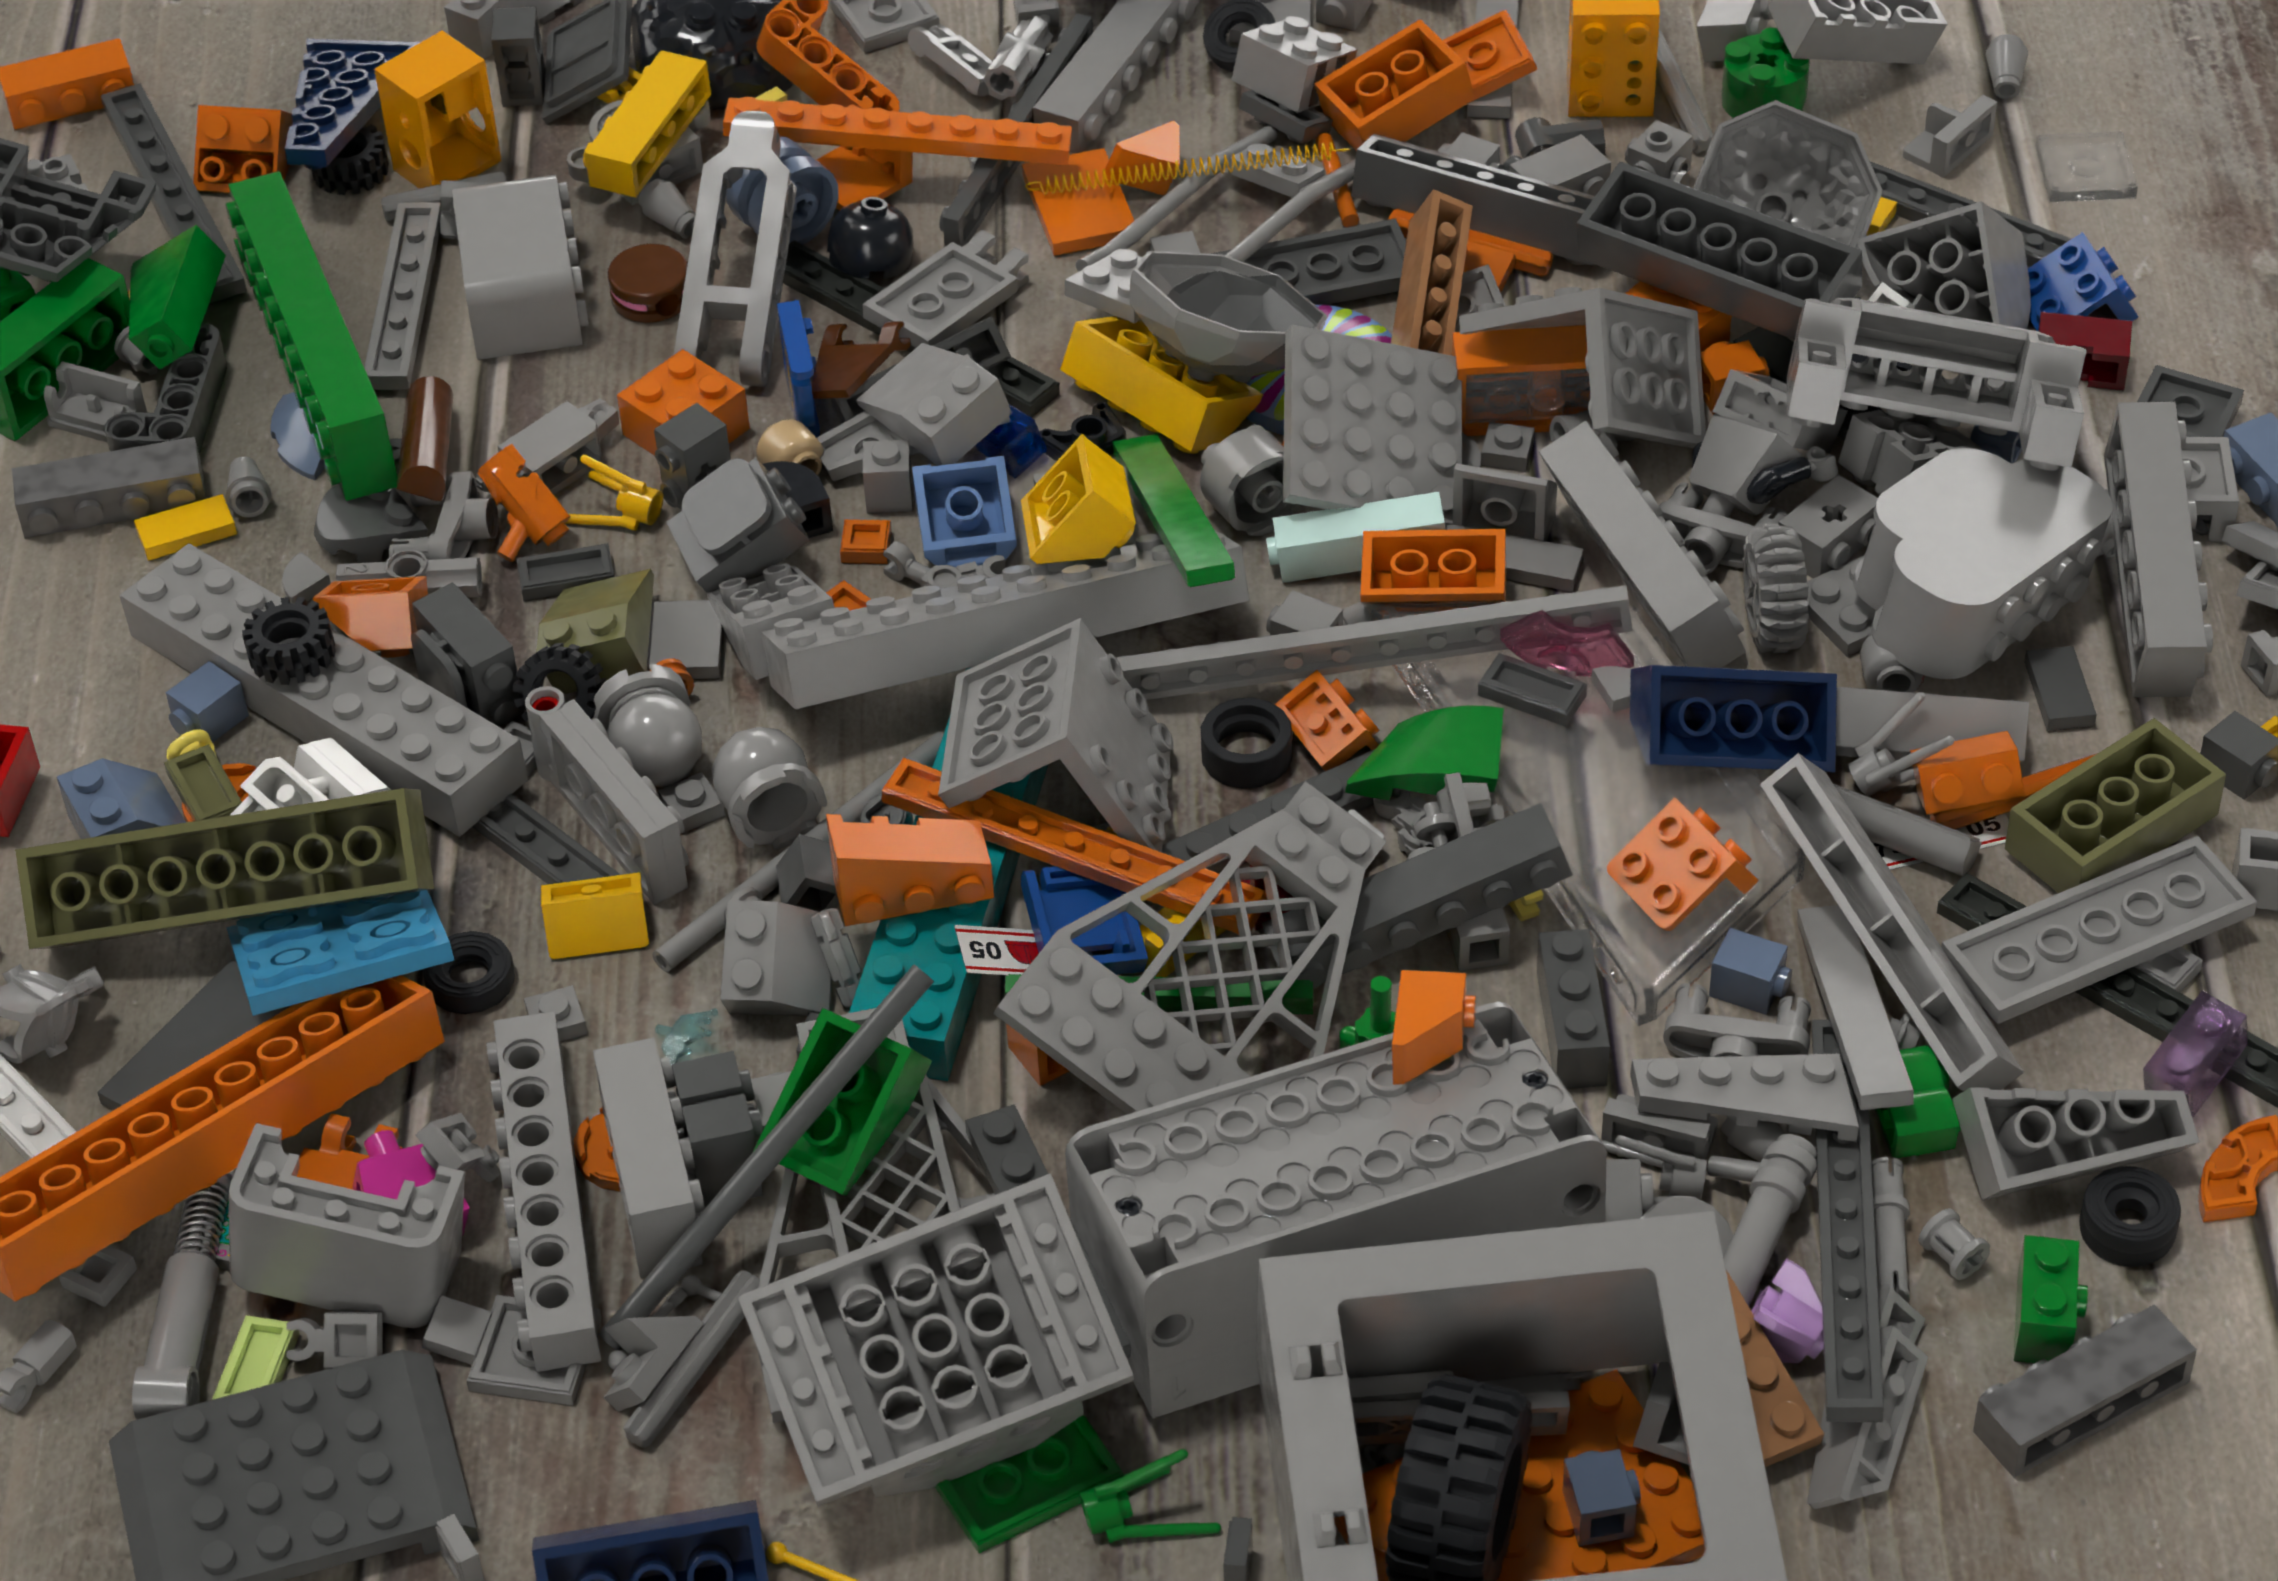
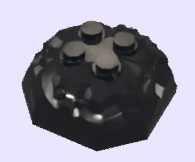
[631,0,794,109]

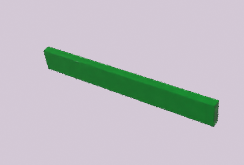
[1113,434,1235,587]

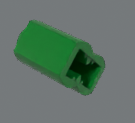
[1874,1045,1961,1159]

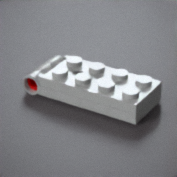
[525,686,689,905]

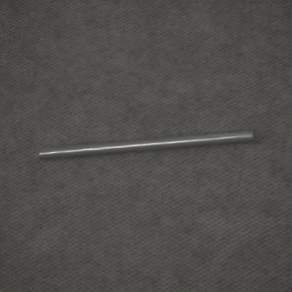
[598,965,934,1350]

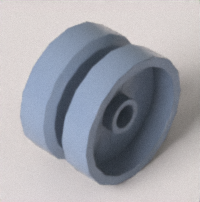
[726,137,838,245]

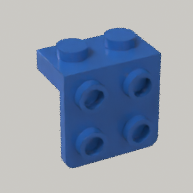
[2028,232,2139,331]

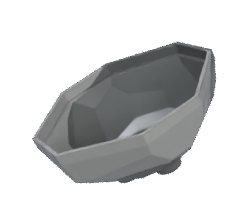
[1130,251,1327,383]

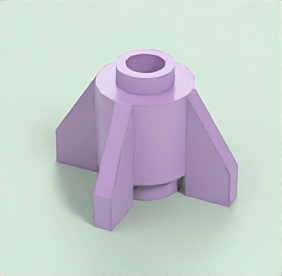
[1751,1258,1824,1363]

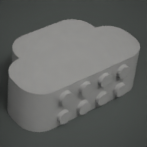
[1853,448,2113,679]

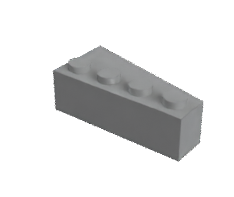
[1768,0,1947,64]

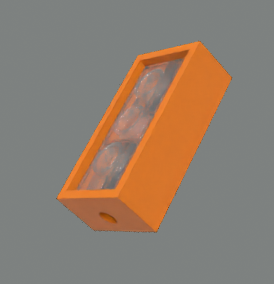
[1452,325,1591,436]

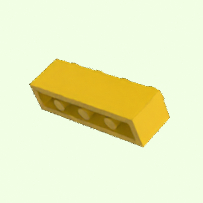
[583,50,711,198]

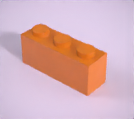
[0,38,134,130]

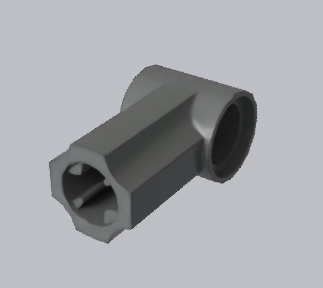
[1515,117,1606,159]

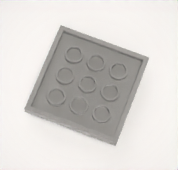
[1283,325,1462,529]

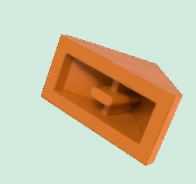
[1105,120,1180,196]

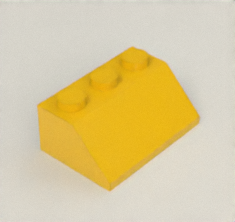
[1021,434,1136,564]

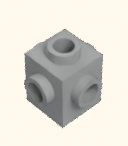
[1625,120,1693,179]

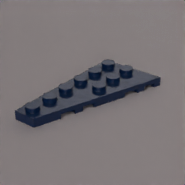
[285,39,421,169]

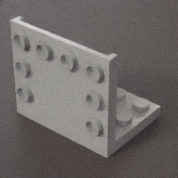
[1459,287,1706,449]
[938,618,1174,852]

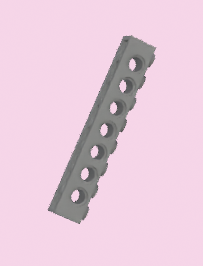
[486,1011,601,1372]

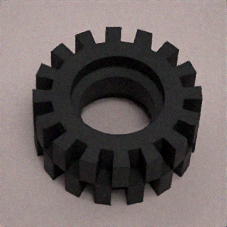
[311,123,389,195]
[242,597,336,685]
[513,643,606,722]

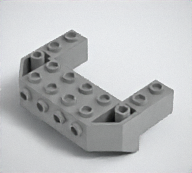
[1787,298,2086,471]

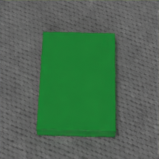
[935,1415,1124,1554]

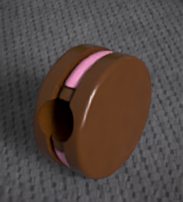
[608,244,688,323]

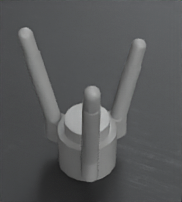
[1848,692,1954,797]
[1602,1135,1707,1205]

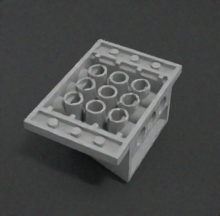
[738,1173,1134,1507]

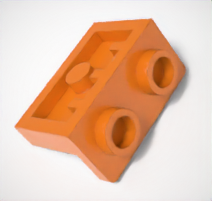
[1274,670,1380,771]

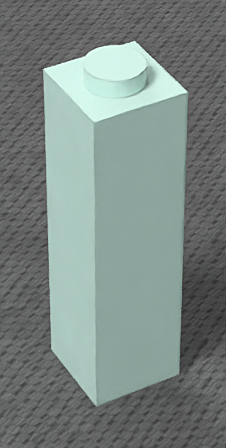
[1266,492,1446,583]

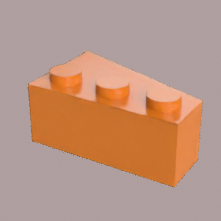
[826,814,994,926]

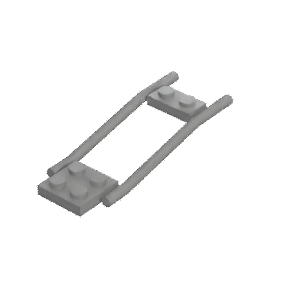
[1065,125,1356,323]

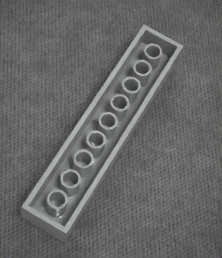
[761,530,1249,709]
[119,543,528,837]

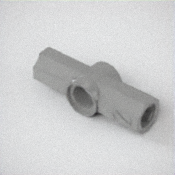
[983,16,1053,101]
[336,549,483,598]

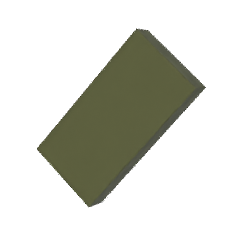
[164,744,242,821]

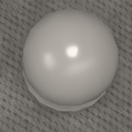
[594,664,702,788]
[712,727,827,850]

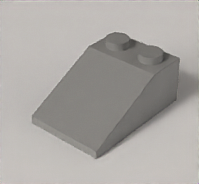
[856,343,1012,466]

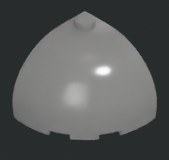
[1857,201,2031,329]

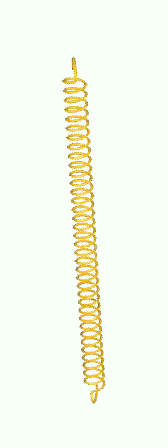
[1025,141,1351,195]

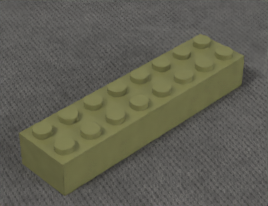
[15,788,434,949]

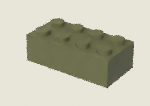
[2004,718,2226,893]

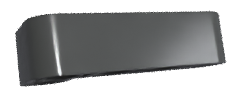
[104,323,227,454]

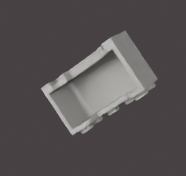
[452,175,589,360]
[229,1123,465,1328]

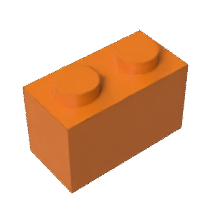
[1910,730,2025,815]

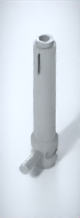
[1707,1134,1818,1306]

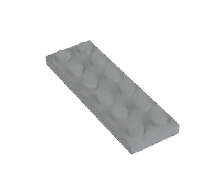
[1941,835,2257,1024]

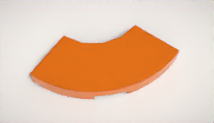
[2198,1115,2278,1222]

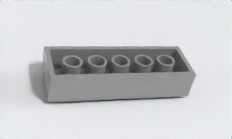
[2104,402,2213,697]
[1539,420,1746,668]

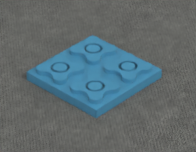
[226,890,454,1016]

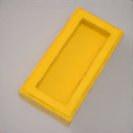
[134,494,237,561]

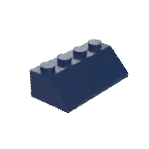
[1630,665,1837,772]
[532,1500,769,1581]

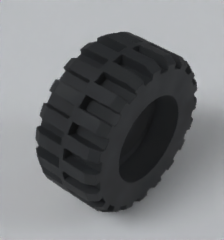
[1385,1374,1532,1581]

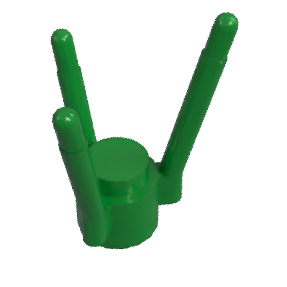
[1079,1449,1222,1543]

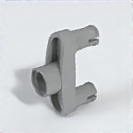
[389,471,499,560]
[1658,482,1788,573]
[1663,983,1811,1058]

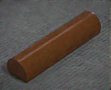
[397,376,453,502]

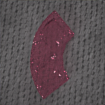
[1500,610,1634,677]

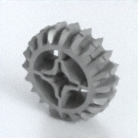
[1742,524,1810,654]

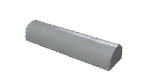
[1833,784,1982,876]

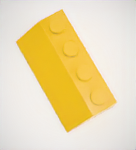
[1060,316,1263,454]

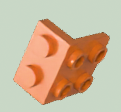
[816,104,913,210]
[1607,797,1759,931]

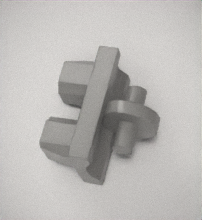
[1414,773,1491,848]

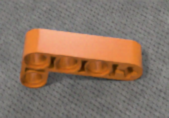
[756,0,900,112]

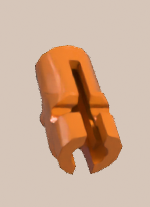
[477,444,571,562]

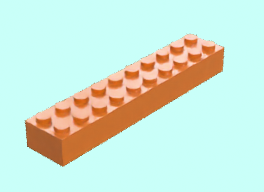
[0,975,445,1302]

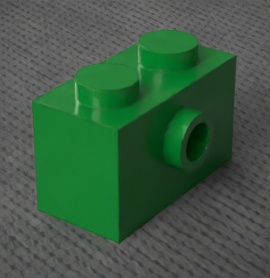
[2014,1235,2088,1363]

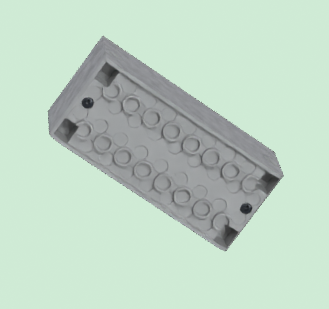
[1065,1002,1607,1418]

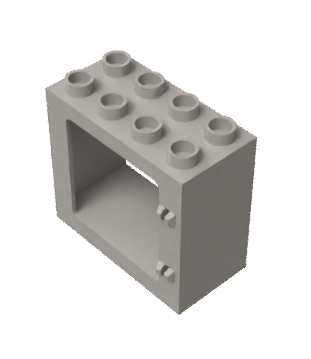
[1257,1211,1787,1581]

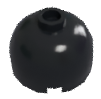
[827,197,914,279]

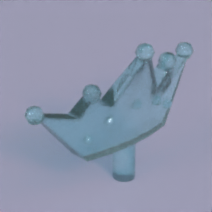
[655,1008,718,1065]

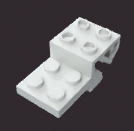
[229,738,390,920]

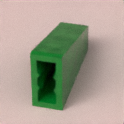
[129,225,226,370]

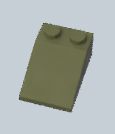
[536,569,654,694]

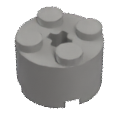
[1200,425,1294,536]

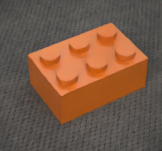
[1314,19,1475,151]

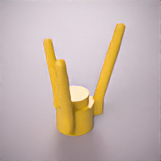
[565,455,663,531]

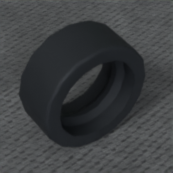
[1201,697,1292,789]

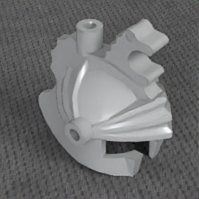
[0,964,105,1063]

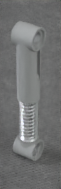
[132,1169,236,1420]

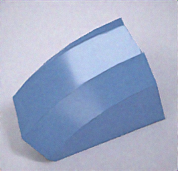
[912,456,1017,568]

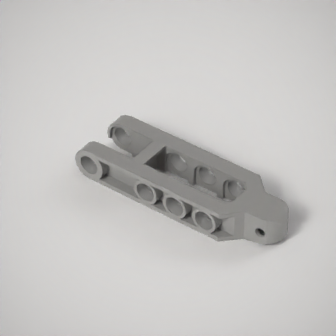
[674,111,797,387]

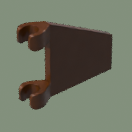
[811,321,911,399]

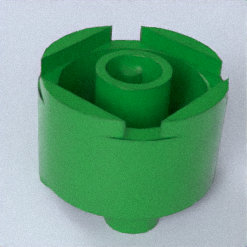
[1722,27,1810,118]

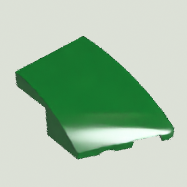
[1345,705,1504,801]

